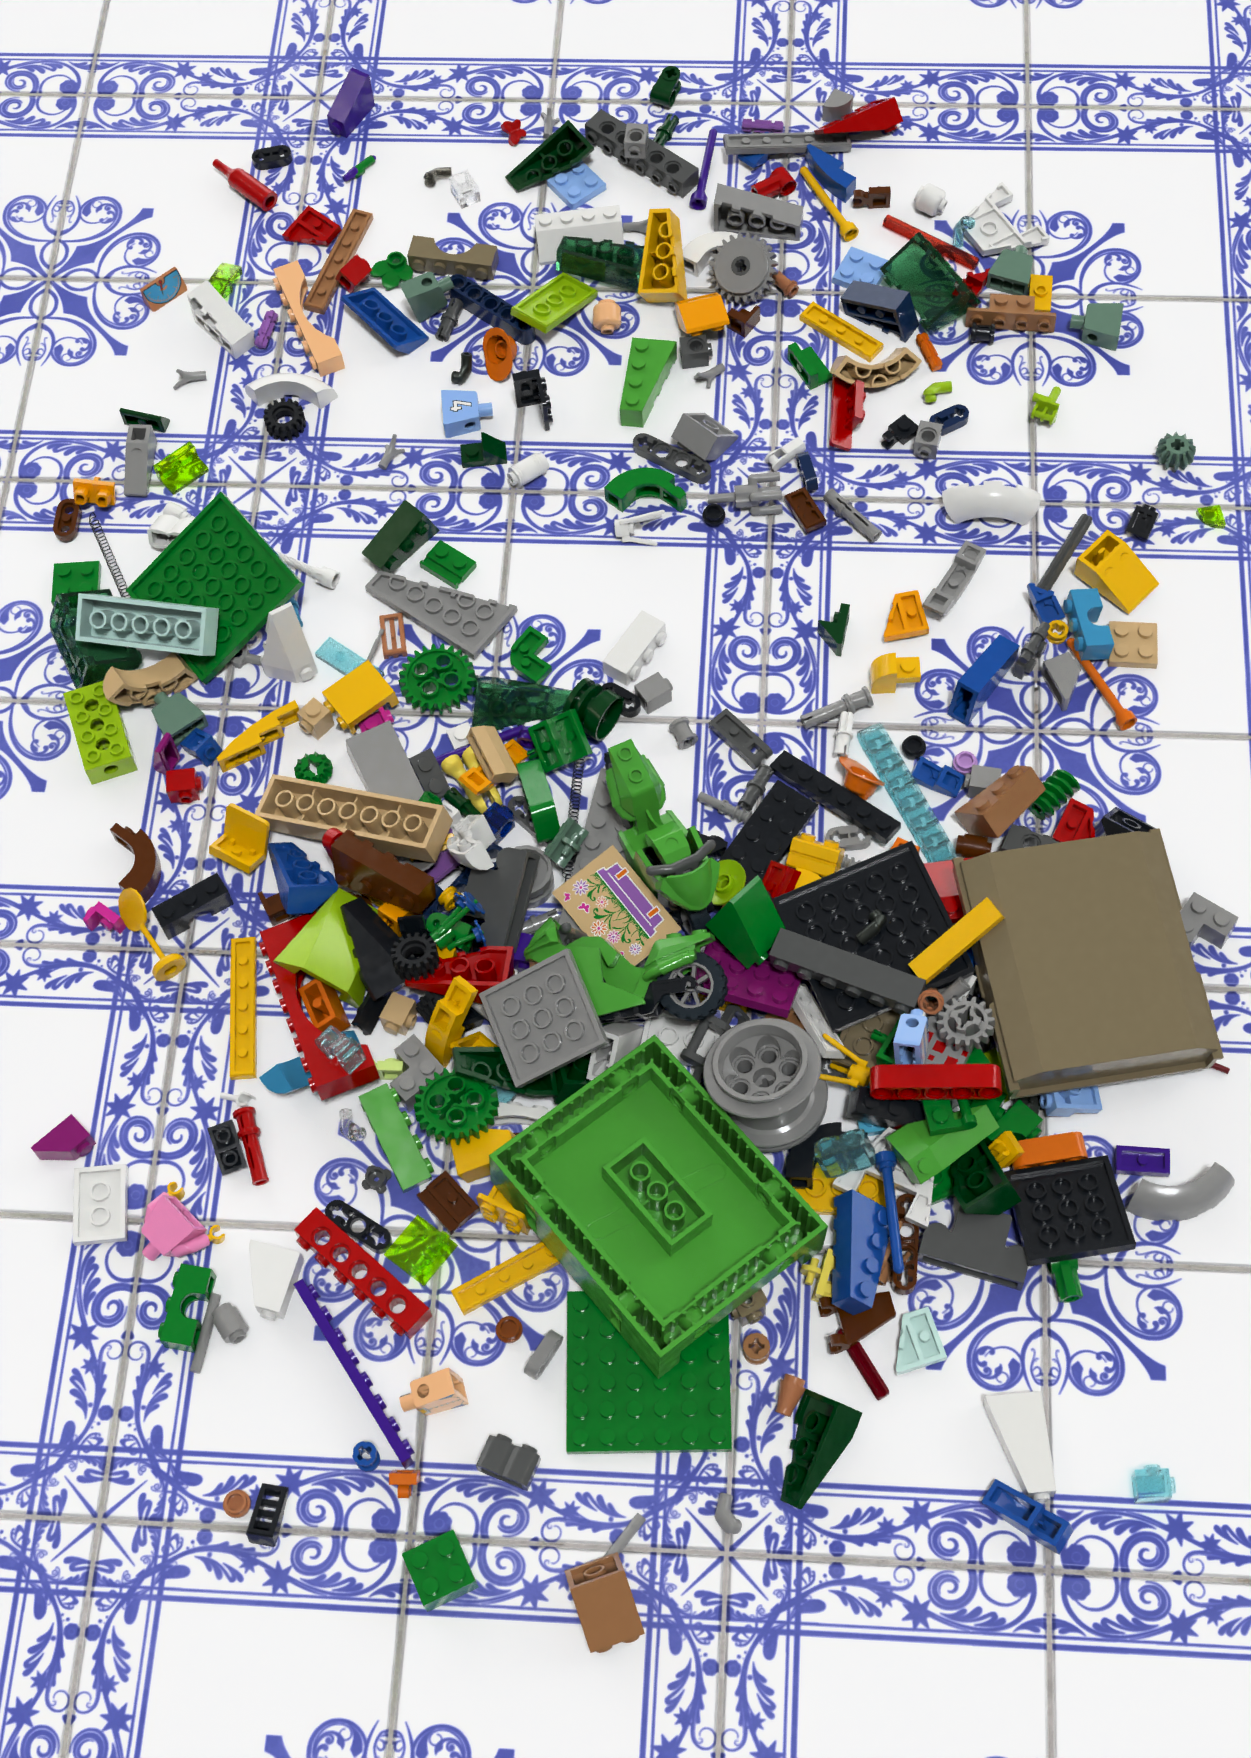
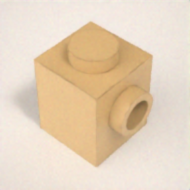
[297,697,335,740]
[379,992,418,1036]

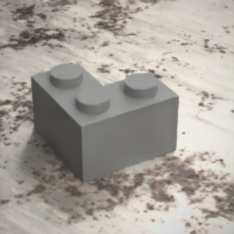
[1180,892,1239,949]
[390,1034,444,1112]

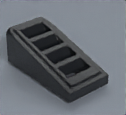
[246,1483,289,1547]

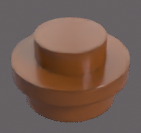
[496,1316,523,1343]

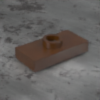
[784,487,826,534]

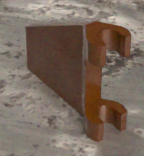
[818,1291,896,1354]

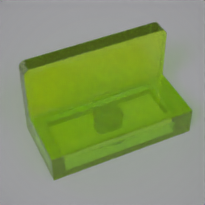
[153,441,209,495]

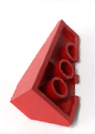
[814,97,903,135]
[405,946,514,1004]

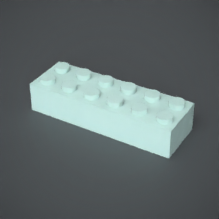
[75,593,219,656]

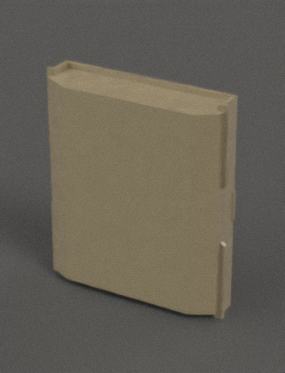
[952,828,1224,1100]

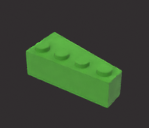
[620,337,677,428]
[358,1083,434,1193]

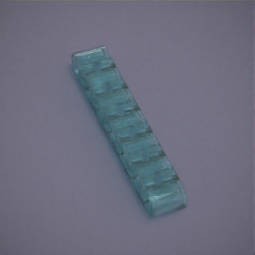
[857,722,956,863]

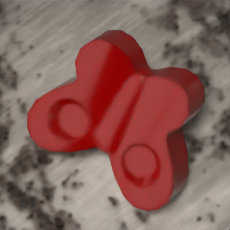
[501,119,527,146]

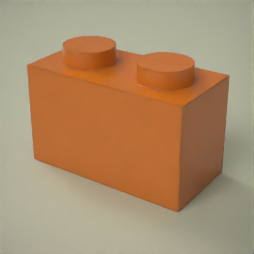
[298,978,351,1038]

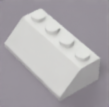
[534,205,625,265]

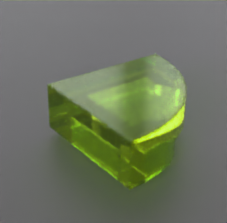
[1196,505,1226,529]

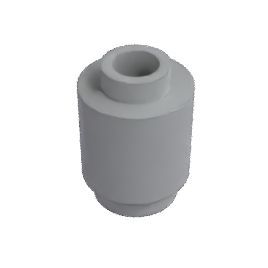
[212,1302,248,1344]

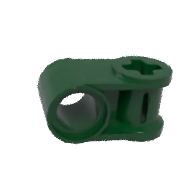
[650,66,681,108]

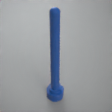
[875,1151,904,1274]

